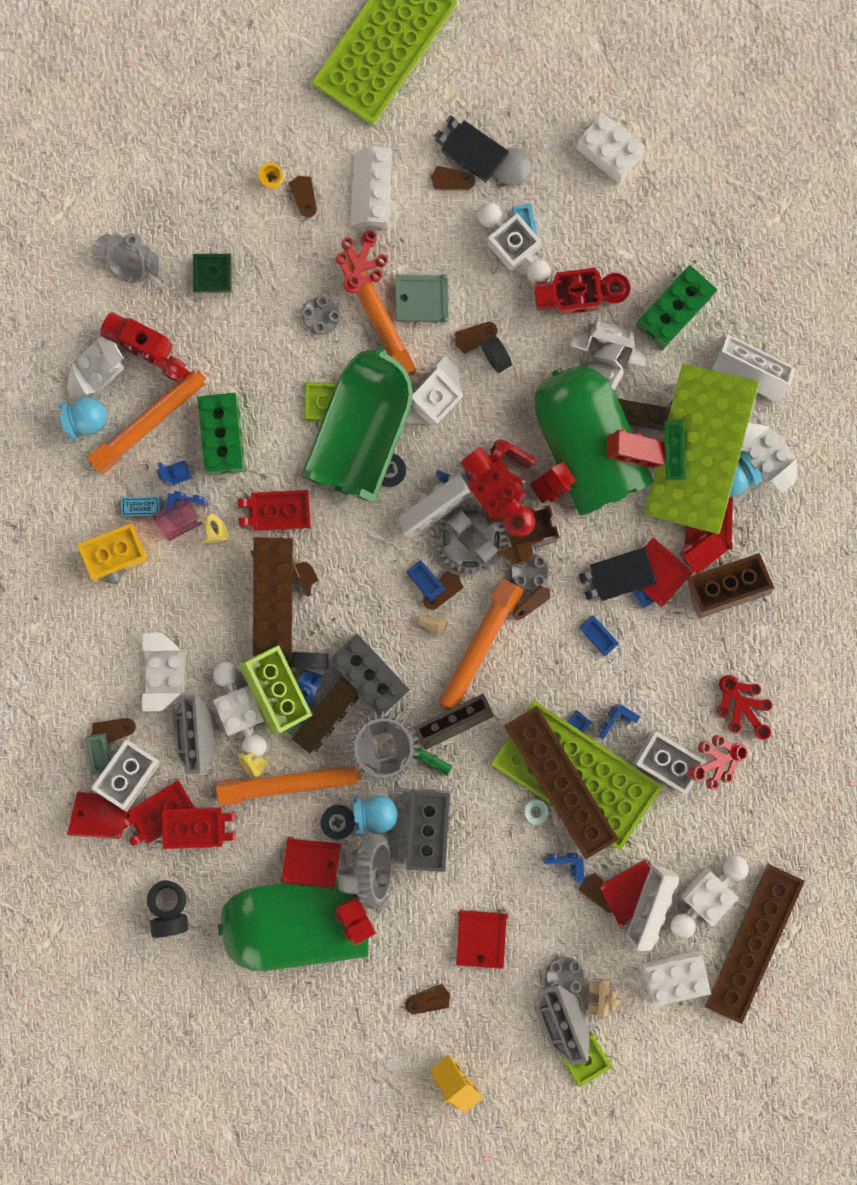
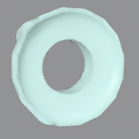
[524,799,549,825]

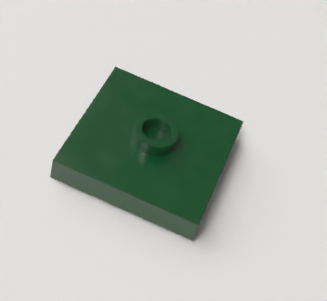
[193,253,232,293]

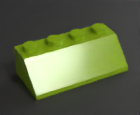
[238,646,312,734]

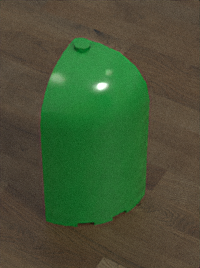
[301,348,413,503]
[535,366,654,516]
[218,879,369,971]

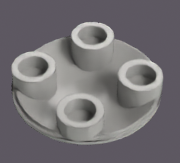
[495,148,531,185]
[302,296,340,334]
[511,553,549,591]
[546,956,585,995]

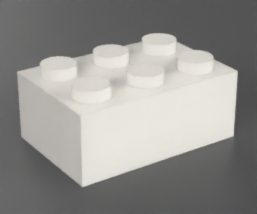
[576,112,646,184]
[633,730,706,795]
[91,739,161,812]
[641,950,711,1007]

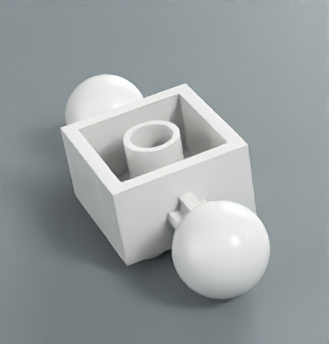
[478,203,551,284]
[213,662,267,759]
[670,856,748,939]

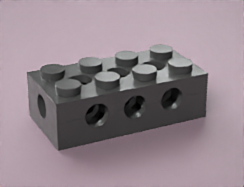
[329,634,410,716]
[406,789,450,872]

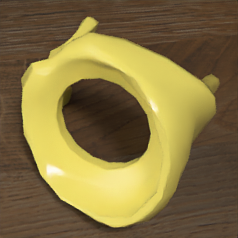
[197,513,228,543]
[238,752,268,778]

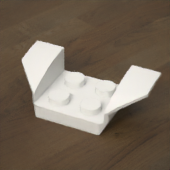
[571,321,646,368]
[67,337,124,401]
[588,343,624,390]
[405,356,463,424]
[742,423,796,494]
[142,633,185,711]

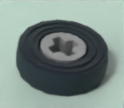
[381,453,406,487]
[320,805,355,840]

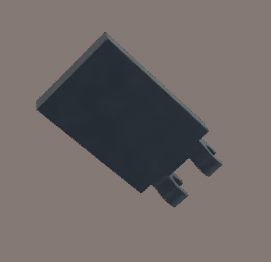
[434,115,509,183]
[579,547,657,601]

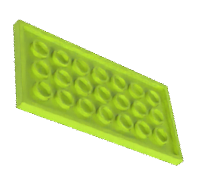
[312,0,457,126]
[644,364,760,534]
[491,700,663,850]

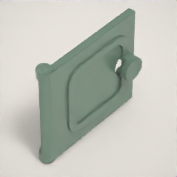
[395,274,448,323]

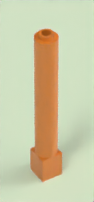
[340,249,416,377]
[86,370,206,474]
[439,578,524,711]
[216,765,362,806]

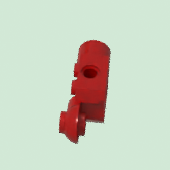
[534,267,631,315]
[100,312,190,381]
[460,447,535,537]

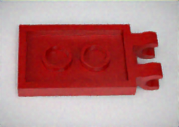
[238,490,311,532]
[123,780,196,847]
[162,807,236,849]

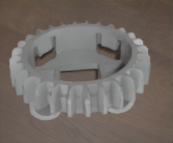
[436,504,506,574]
[348,711,420,784]
[337,834,393,909]

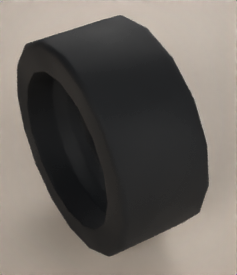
[480,335,512,373]
[291,652,329,669]
[147,880,186,919]
[149,913,189,938]

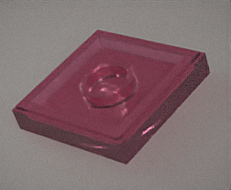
[152,498,203,541]

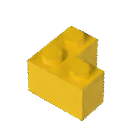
[430,1055,483,1113]

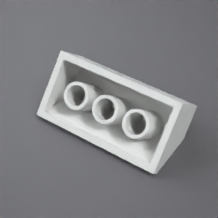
[350,147,392,230]
[712,334,795,403]
[399,472,474,537]
[625,864,679,951]

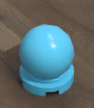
[58,397,107,441]
[729,450,762,498]
[353,795,398,836]

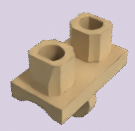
[588,979,621,1020]

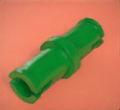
[413,747,453,776]

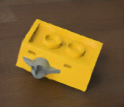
[77,523,149,584]

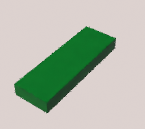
[665,421,686,480]

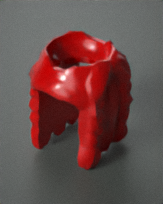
[489,439,536,485]

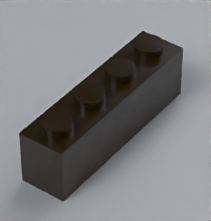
[617,398,671,431]
[292,678,359,754]
[414,693,495,750]

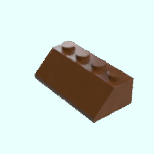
[687,553,775,619]

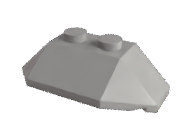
[173,695,215,774]
[536,985,589,1065]

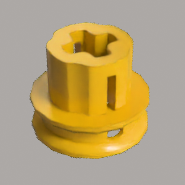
[258,162,284,189]

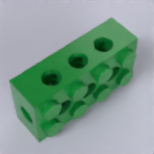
[635,265,718,350]
[197,393,246,476]

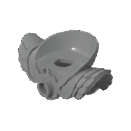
[91,234,162,283]

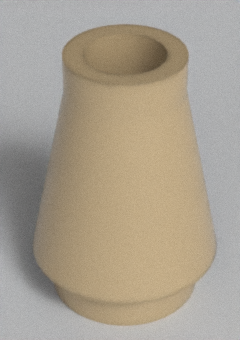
[418,615,448,636]

